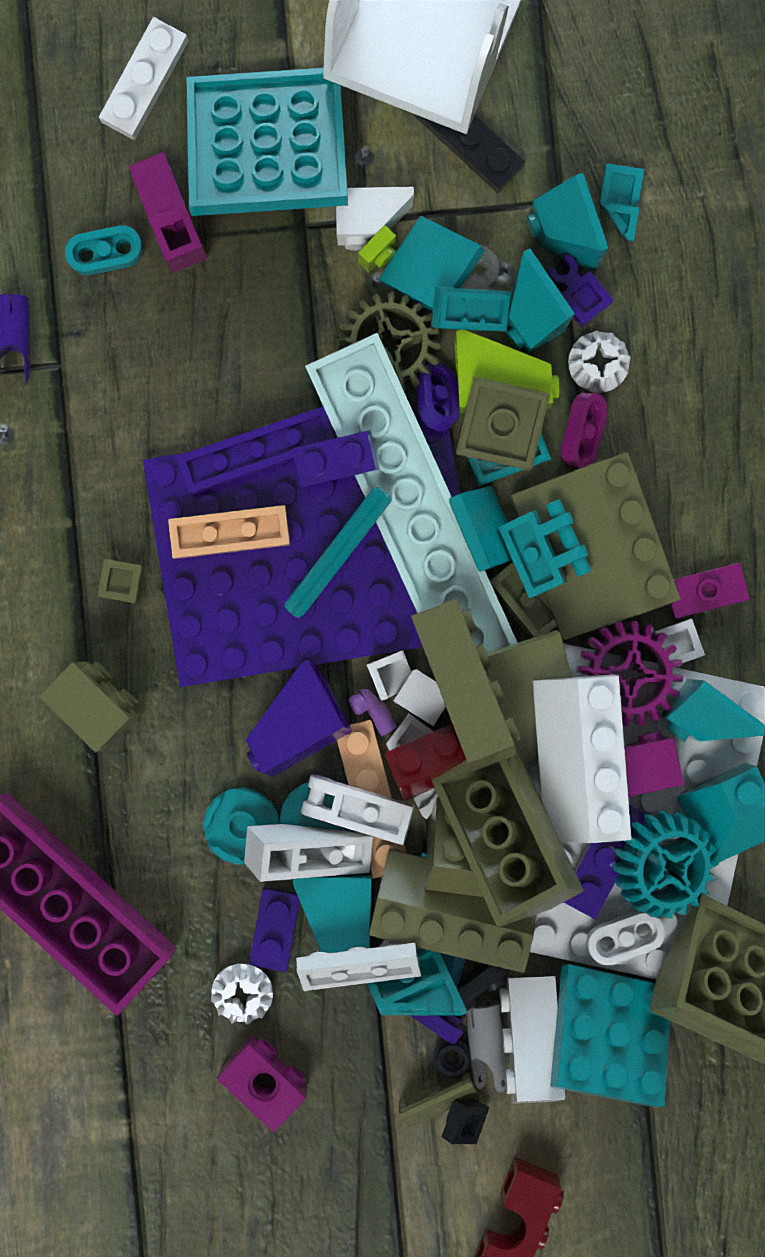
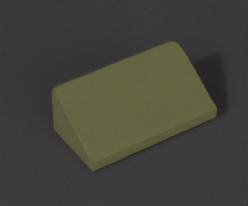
[399,1071,479,1127]

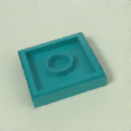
[379,216,485,311]
[449,486,512,572]

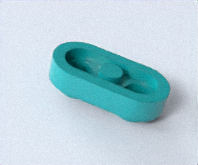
[65,225,144,276]

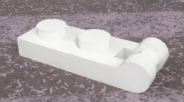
[300,774,415,845]

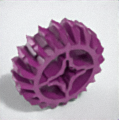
[576,621,684,727]

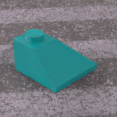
[526,173,608,271]
[505,248,575,355]
[660,679,765,742]
[675,763,765,863]

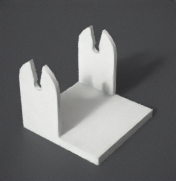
[323,0,521,134]

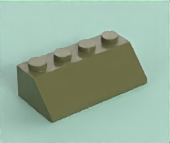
[431,750,584,927]
[369,848,537,973]

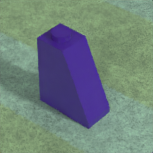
[245,660,352,777]

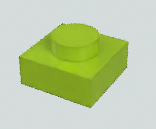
[358,225,396,273]

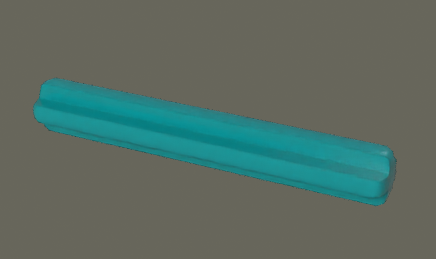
[285,487,392,618]

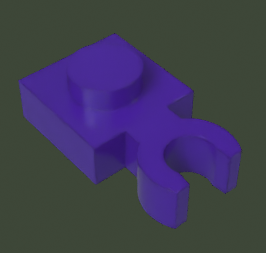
[547,254,613,328]

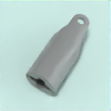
[466,999,506,1092]

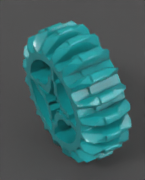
[612,811,719,919]

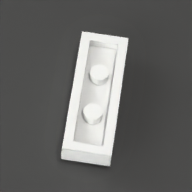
[99,17,189,140]
[296,942,421,991]

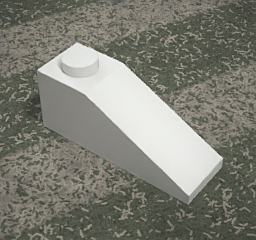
[244,824,373,882]

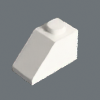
[336,187,414,251]

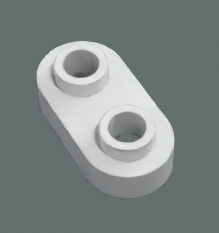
[586,911,665,966]

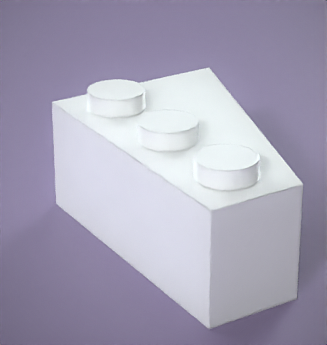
[500,976,565,1104]

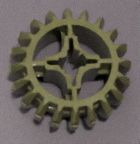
[337,292,441,395]

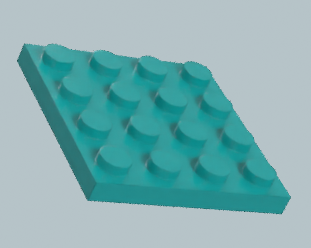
[186,68,348,216]

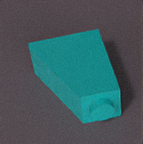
[293,873,372,954]

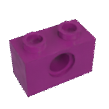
[217,1035,308,1133]

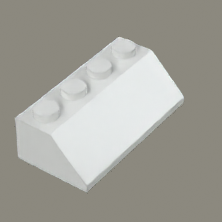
[532,674,631,843]

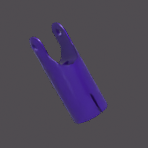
[0,294,30,385]

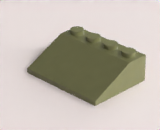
[510,452,681,641]
[649,894,765,1064]

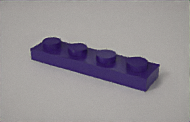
[176,406,336,495]

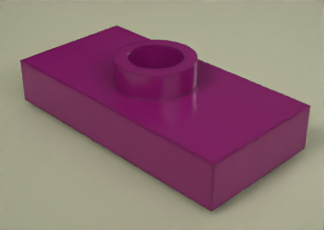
[669,563,750,619]

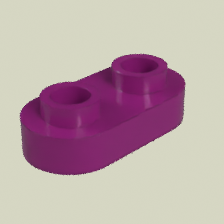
[560,393,607,469]

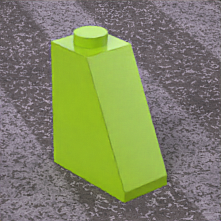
[454,329,559,414]

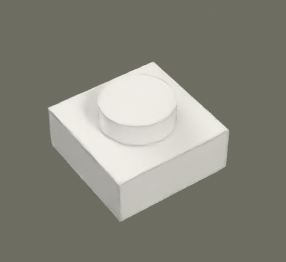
[653,619,705,663]

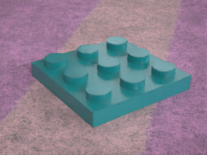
[550,964,670,1108]

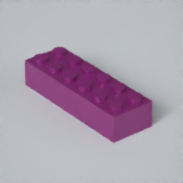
[0,792,177,1016]

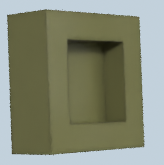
[97,559,144,604]

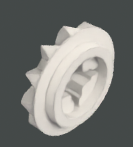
[568,330,631,393]
[211,964,273,1025]

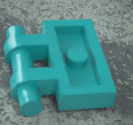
[498,499,591,599]

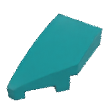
[599,163,644,241]

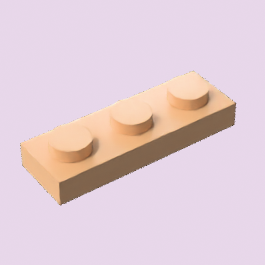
[168,505,290,559]

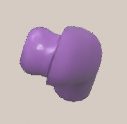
[349,689,398,736]

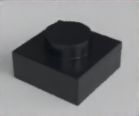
[442,1100,489,1144]

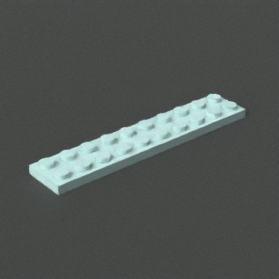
[305,333,517,682]

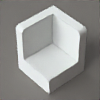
[367,650,411,701]
[393,669,446,726]

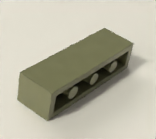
[411,599,521,772]

